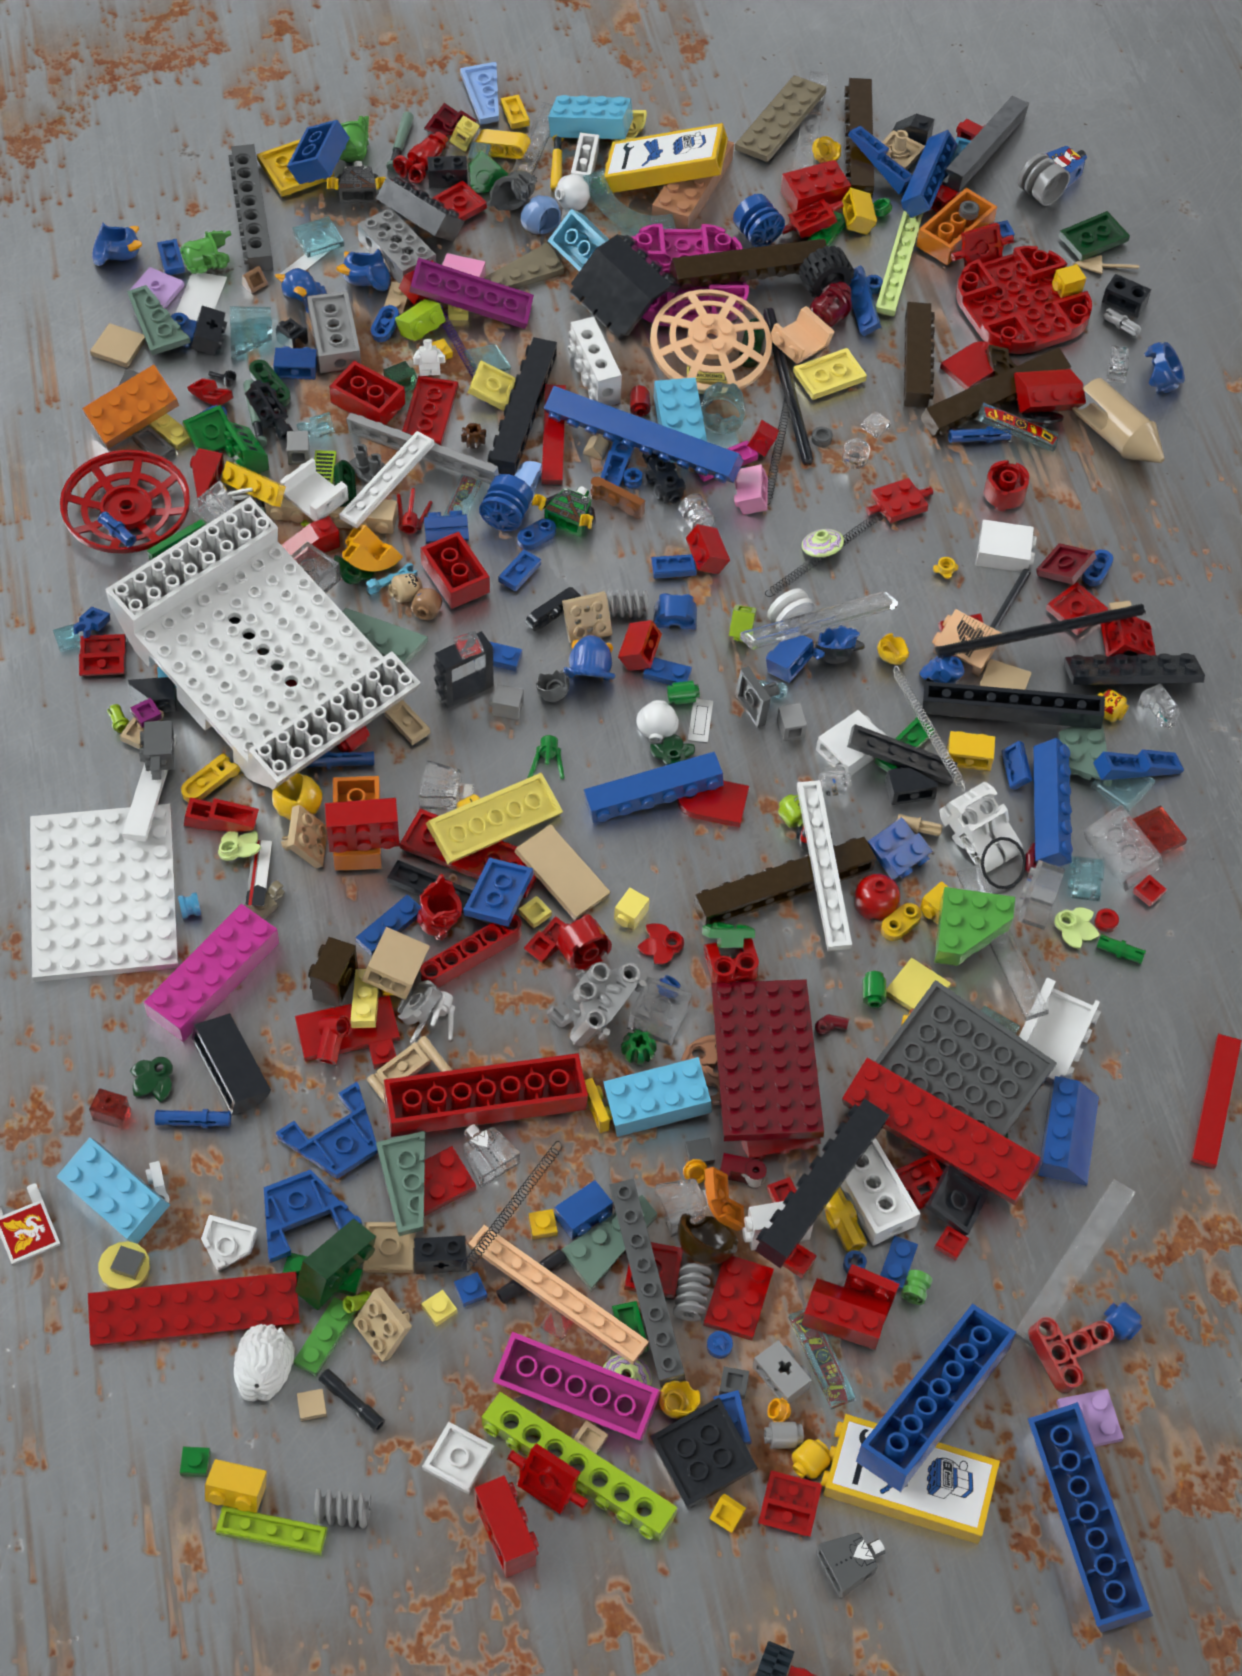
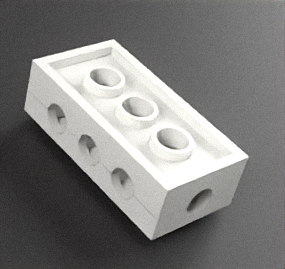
[568,317,622,406]
[840,1138,920,1246]

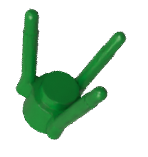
[527,735,565,779]

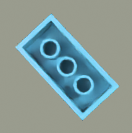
[548,95,633,139]
[548,209,609,271]
[653,377,707,463]
[603,1057,712,1137]
[56,1137,170,1244]

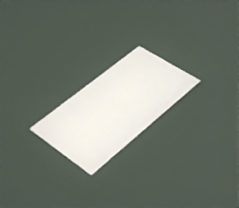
[176,273,227,322]

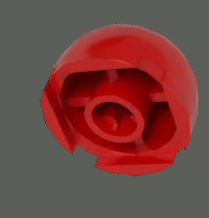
[854,874,901,921]

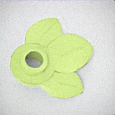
[218,831,261,861]
[1054,907,1099,949]

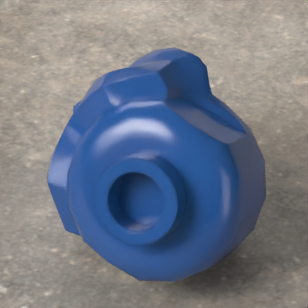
[919,655,965,684]

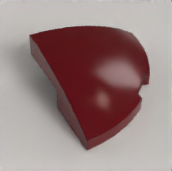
[424,103,477,136]

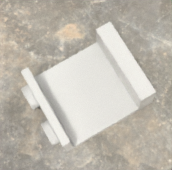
[280,458,348,521]

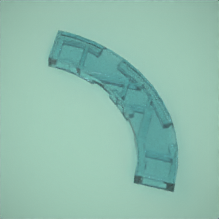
[583,171,676,234]

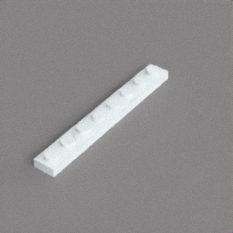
[797,780,852,951]

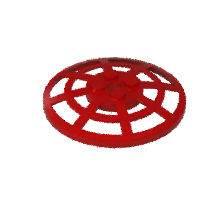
[60,450,190,554]

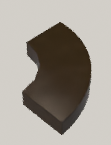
[987,344,1017,376]

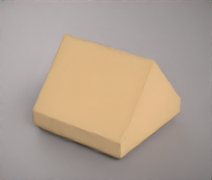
[583,433,610,460]

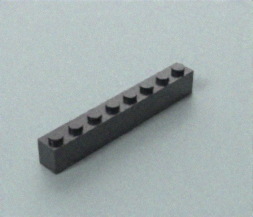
[487,337,557,476]
[922,681,1105,729]
[755,1099,890,1269]

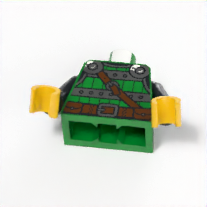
[531,486,596,537]

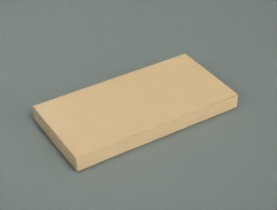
[515,824,611,920]

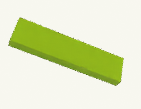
[215,1506,328,1556]

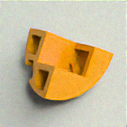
[342,524,403,571]

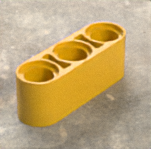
[473,129,531,159]

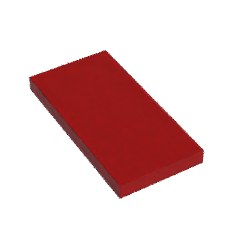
[402,375,459,446]
[295,995,400,1062]

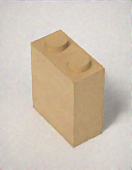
[362,927,430,1000]

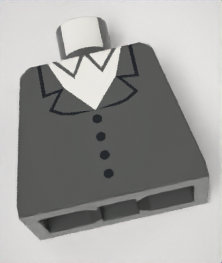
[816,1533,886,1599]

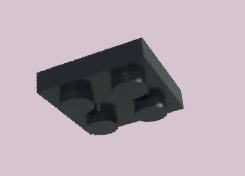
[925,1165,989,1236]

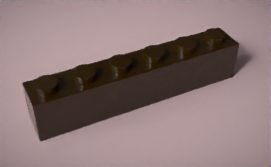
[903,302,935,408]

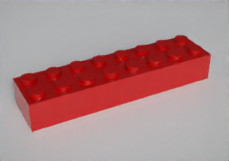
[383,1053,588,1137]
[842,1057,1041,1206]

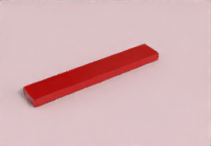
[542,384,566,485]
[1191,1033,1242,1169]

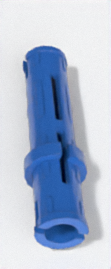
[948,426,1012,443]
[306,751,374,769]
[154,1109,232,1128]

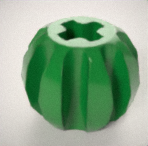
[621,1029,657,1065]

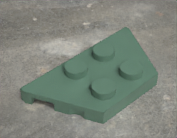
[1058,723,1112,786]

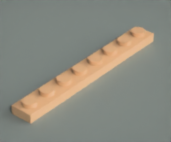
[468,1225,649,1365]

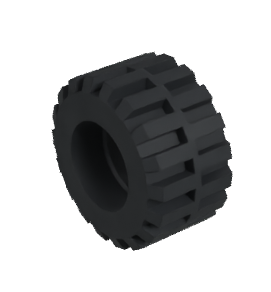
[799,246,854,298]

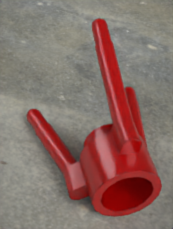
[397,488,433,534]

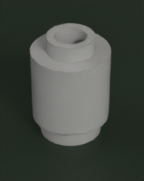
[764,1422,804,1449]

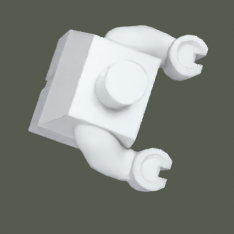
[413,339,446,376]

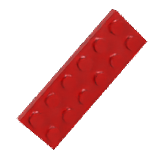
[400,808,537,899]

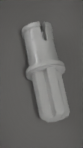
[1103,308,1141,337]

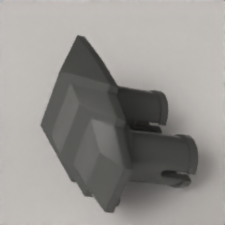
[349,444,385,483]

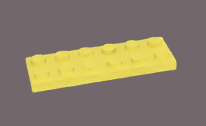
[426,772,563,864]

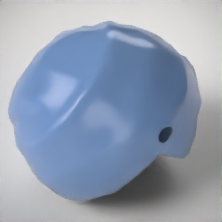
[520,195,561,235]

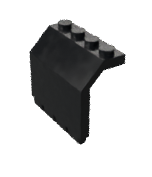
[570,234,680,339]

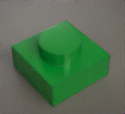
[180,1446,211,1477]

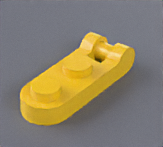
[181,753,241,803]

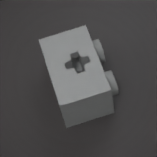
[753,1340,812,1404]

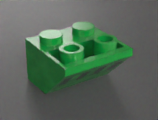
[223,421,269,474]

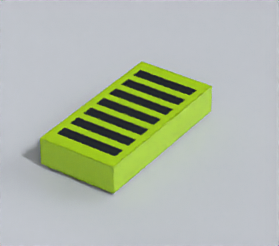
[314,450,337,484]

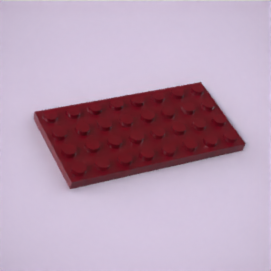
[711,979,824,1142]

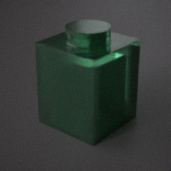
[383,361,417,393]

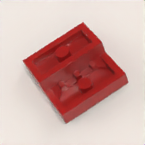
[79,634,126,676]
[758,1470,822,1537]

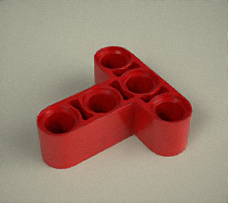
[1028,1317,1114,1393]

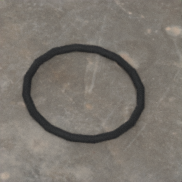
[981,837,1026,889]

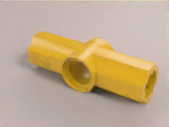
[825,1187,867,1253]

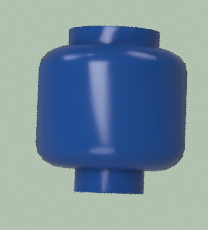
[1103,1302,1142,1341]

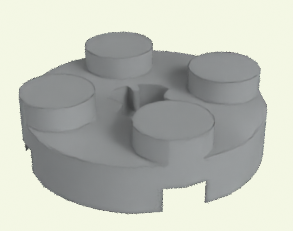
[397,980,443,1025]

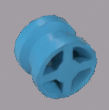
[178,892,201,919]

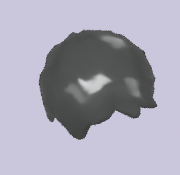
[536,670,569,703]

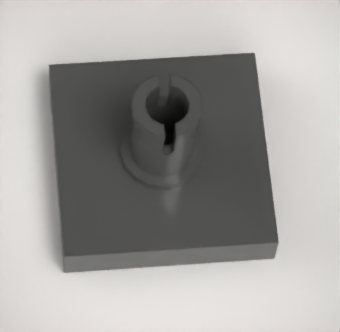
[735,666,780,728]

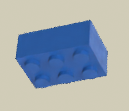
[287,120,350,184]

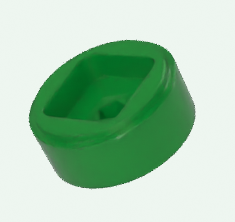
[873,198,892,217]

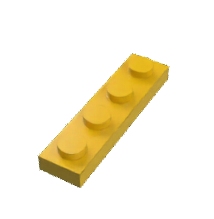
[221,461,286,507]

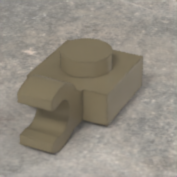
[244,880,285,920]

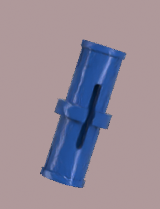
[98,511,137,548]

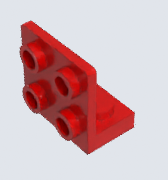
[1101,617,1156,656]
[843,1264,899,1323]

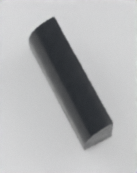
[192,1013,271,1115]

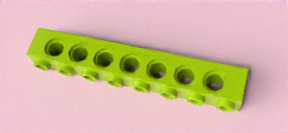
[482,1392,678,1542]

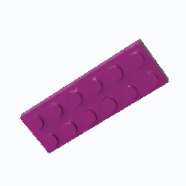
[409,257,534,329]

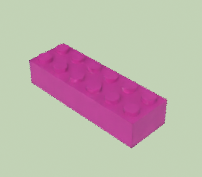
[144,904,279,1042]
[492,1332,661,1442]

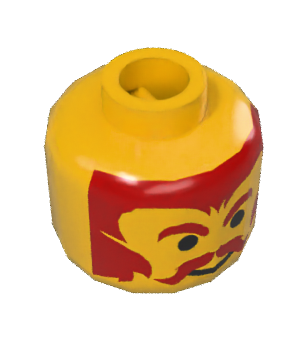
[1098,689,1129,722]

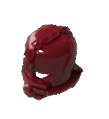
[810,282,852,327]

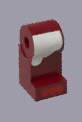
[720,1153,767,1188]

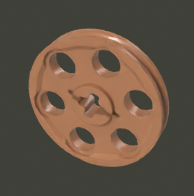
[681,1035,721,1105]

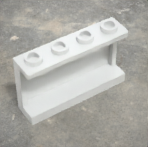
[1019,977,1101,1084]

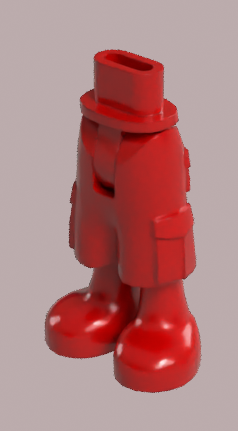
[393,132,448,183]

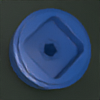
[707,1331,733,1359]

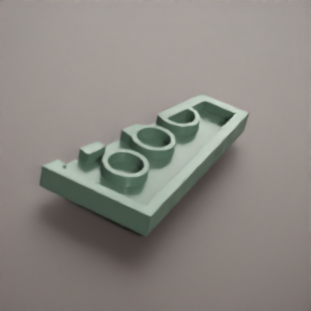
[342,608,428,665]
[376,1131,425,1236]
[561,1195,657,1291]

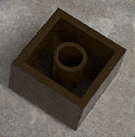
[308,937,358,1007]

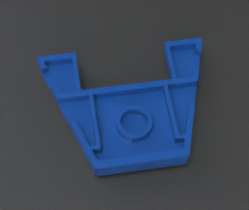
[275,1082,378,1179]
[263,1169,362,1263]

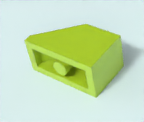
[729,605,757,642]

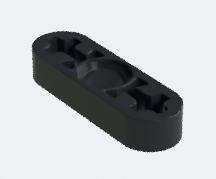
[525,587,581,631]

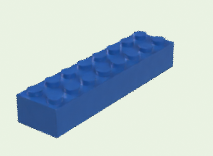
[856,1303,1016,1492]
[1028,1402,1153,1633]

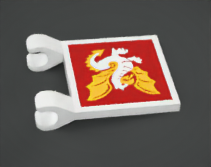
[0,1184,61,1265]

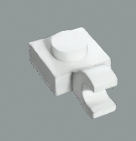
[146,1161,170,1203]

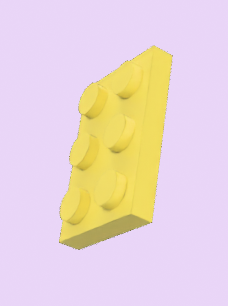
[793,348,867,400]

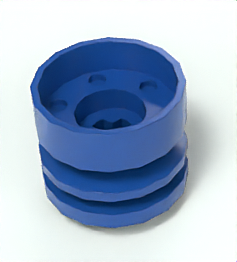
[733,194,785,247]
[479,474,533,531]

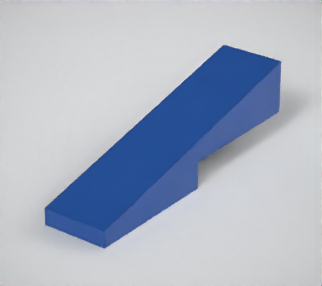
[848,126,912,195]
[601,440,635,487]
[1093,749,1184,780]

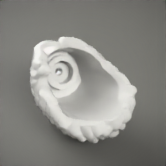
[234,1324,295,1401]

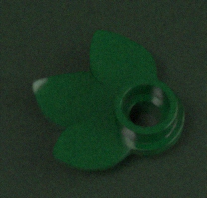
[333,555,374,584]
[650,734,695,766]
[130,1057,173,1102]

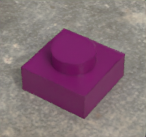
[130,698,162,728]

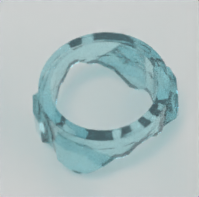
[701,382,745,434]

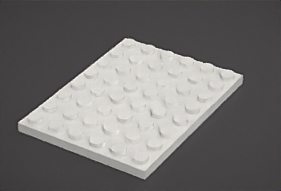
[30,804,179,982]

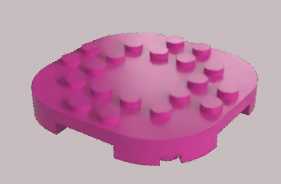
[631,224,749,327]

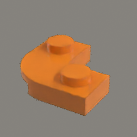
[704,1167,745,1231]

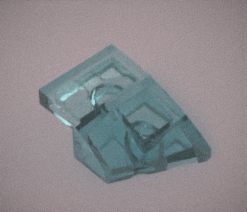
[230,306,272,359]

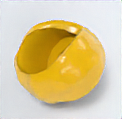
[272,773,323,820]

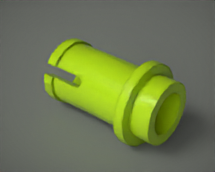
[107,704,129,733]
[343,1291,372,1313]

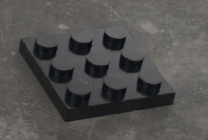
[650,1397,758,1509]

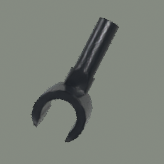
[208,370,236,387]

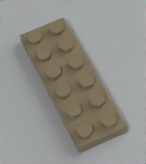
[735,75,826,162]

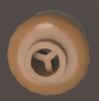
[411,588,442,620]

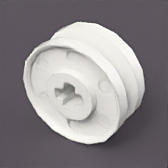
[767,588,816,635]

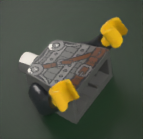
[327,161,386,203]

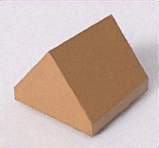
[242,266,268,294]

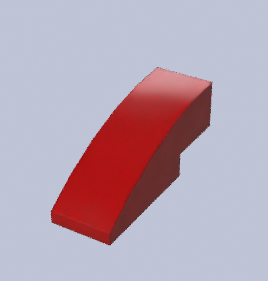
[183,797,259,832]

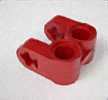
[704,938,759,983]

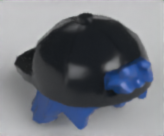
[813,625,865,665]

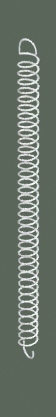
[894,666,966,792]

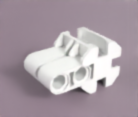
[939,782,1023,874]

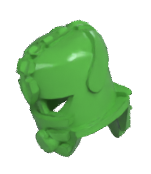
[339,116,369,163]
[180,230,232,274]

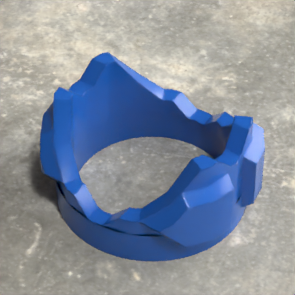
[1144,342,1185,393]

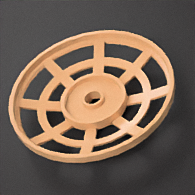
[650,289,772,395]

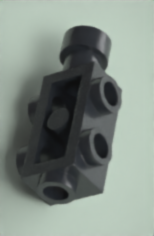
[244,380,293,440]
[642,453,686,504]

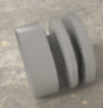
[1018,153,1070,206]

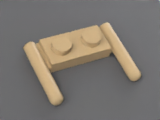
[367,1036,452,1104]

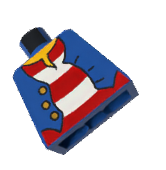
[1045,146,1087,187]

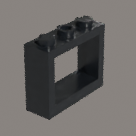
[433,631,494,708]

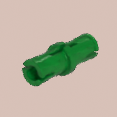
[1096,934,1146,965]

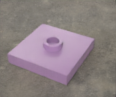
[128,267,184,309]

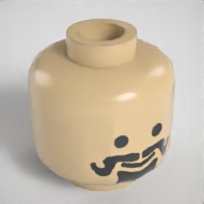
[388,573,423,603]

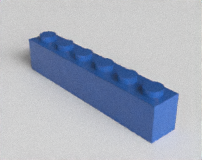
[901,130,957,218]
[1033,738,1073,871]
[584,751,724,823]

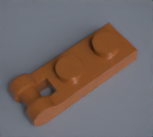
[590,477,645,519]

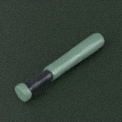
[386,111,414,172]
[243,379,267,447]

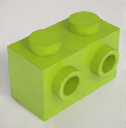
[395,299,446,341]

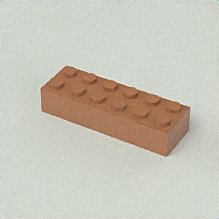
[651,141,734,229]

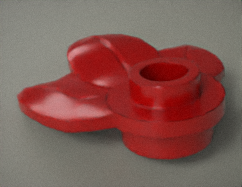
[637,923,684,965]

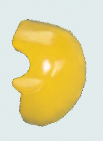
[659,1380,701,1420]

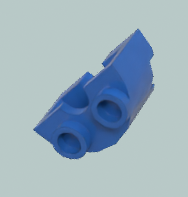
[653,593,697,630]

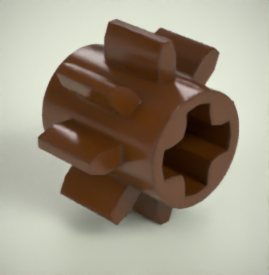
[461,423,486,449]

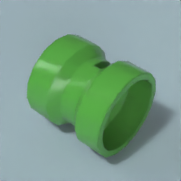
[901,1270,933,1305]

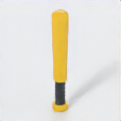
[550,135,564,192]

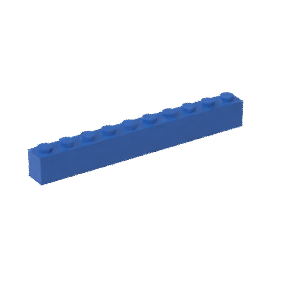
[544,386,744,483]

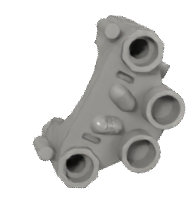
[547,962,646,1047]

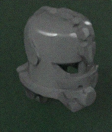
[487,170,538,211]

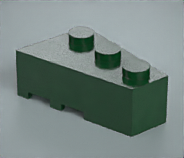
[295,1218,377,1310]

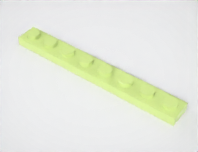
[876,211,924,316]

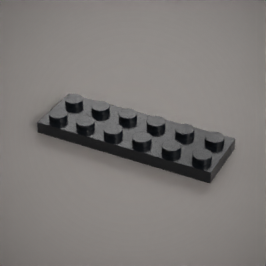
[1064,653,1205,685]

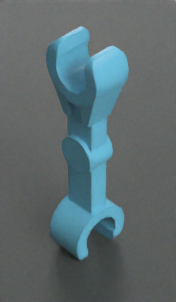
[366,563,418,595]

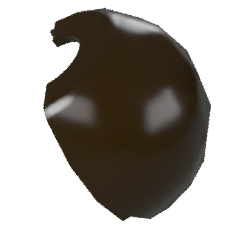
[677,1213,739,1265]

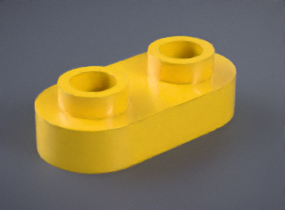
[881,903,921,941]

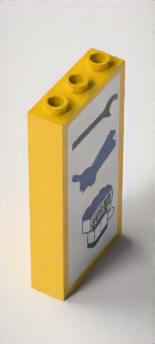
[602,123,728,193]
[821,1414,1000,1544]

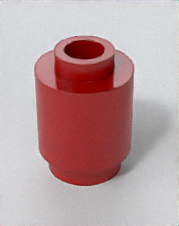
[629,385,651,417]
[337,726,370,753]

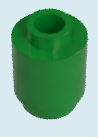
[667,680,700,705]
[862,971,887,1008]

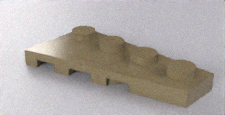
[484,242,564,289]

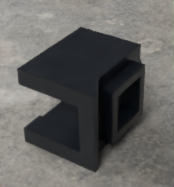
[275,318,308,348]

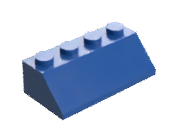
[1038,1076,1099,1186]

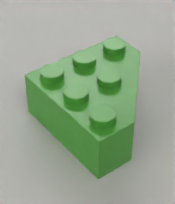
[934,887,1015,966]

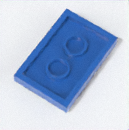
[463,858,534,926]

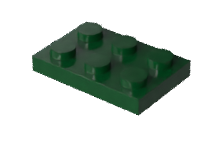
[1059,211,1130,261]

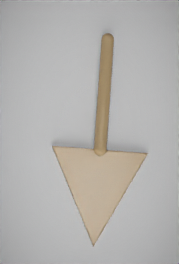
[1072,255,1140,274]

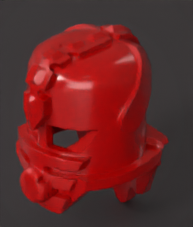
[417,874,462,941]

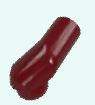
[1025,843,1041,876]
[815,1014,849,1035]

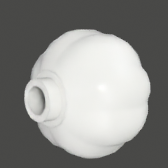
[555,174,591,211]
[636,700,679,743]

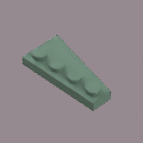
[127,285,191,355]

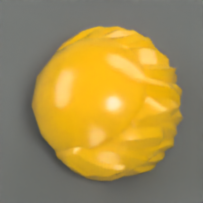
[812,136,841,163]
[877,633,910,665]

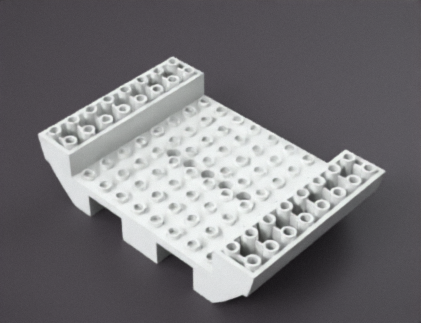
[105,497,421,790]

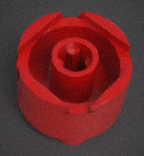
[984,460,1029,511]
[557,914,612,971]

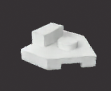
[201,1215,259,1272]

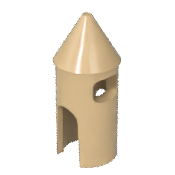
[1072,378,1165,463]

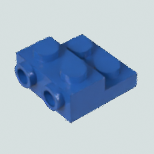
[867,817,933,880]

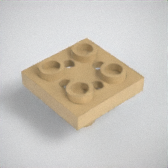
[882,130,925,171]
[562,591,613,645]
[281,805,327,868]
[353,1287,412,1362]

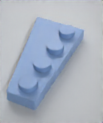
[460,62,499,125]

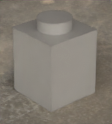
[287,431,309,465]
[489,684,524,720]
[777,703,807,741]

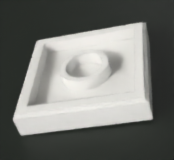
[422,1422,495,1495]

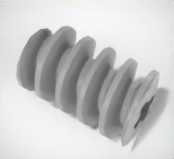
[607,589,648,618]
[673,1263,712,1321]
[314,1488,371,1529]

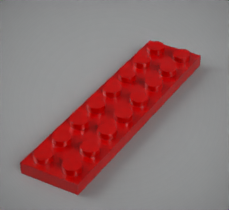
[88,1271,300,1347]

